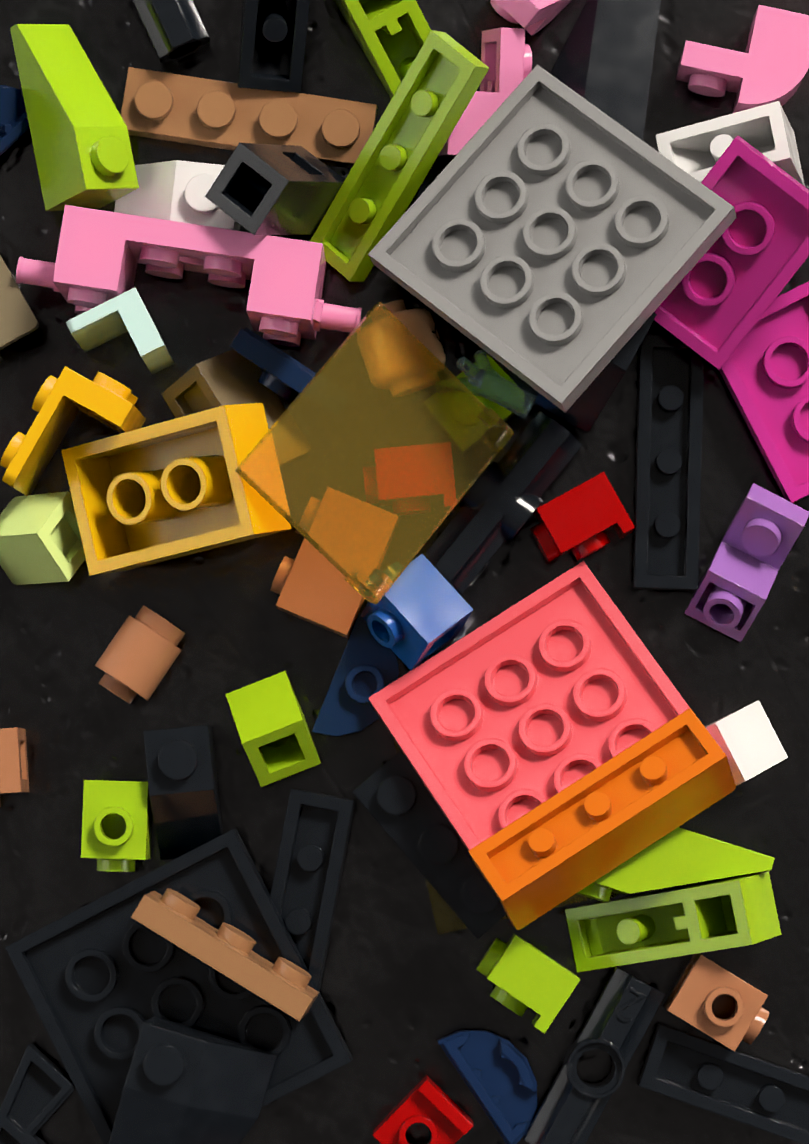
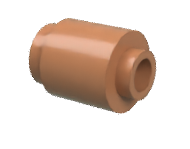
[95,606,185,704]

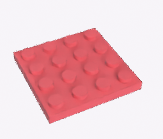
[368,561,690,851]

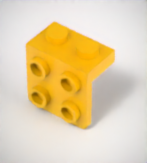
[0,366,146,496]

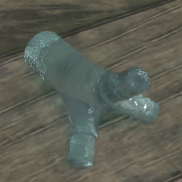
[433,350,537,419]

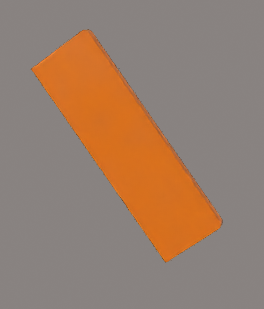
[468,708,736,930]

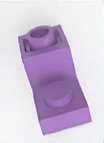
[684,483,809,643]

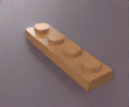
[121,67,377,168]

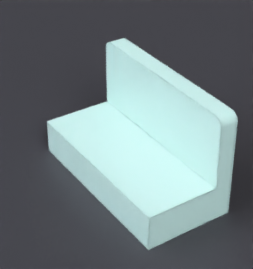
[66,287,175,375]

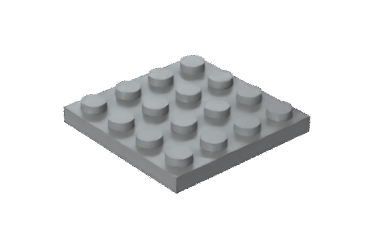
[368,64,737,413]

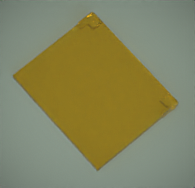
[235,302,513,604]

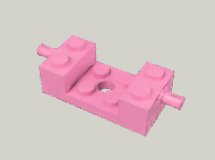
[16,205,362,347]

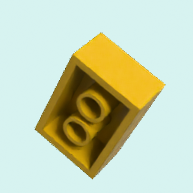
[61,403,291,576]

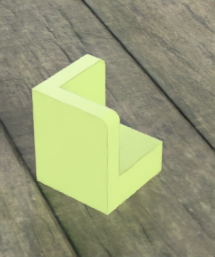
[0,491,86,585]

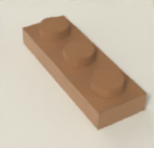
[131,888,320,1022]

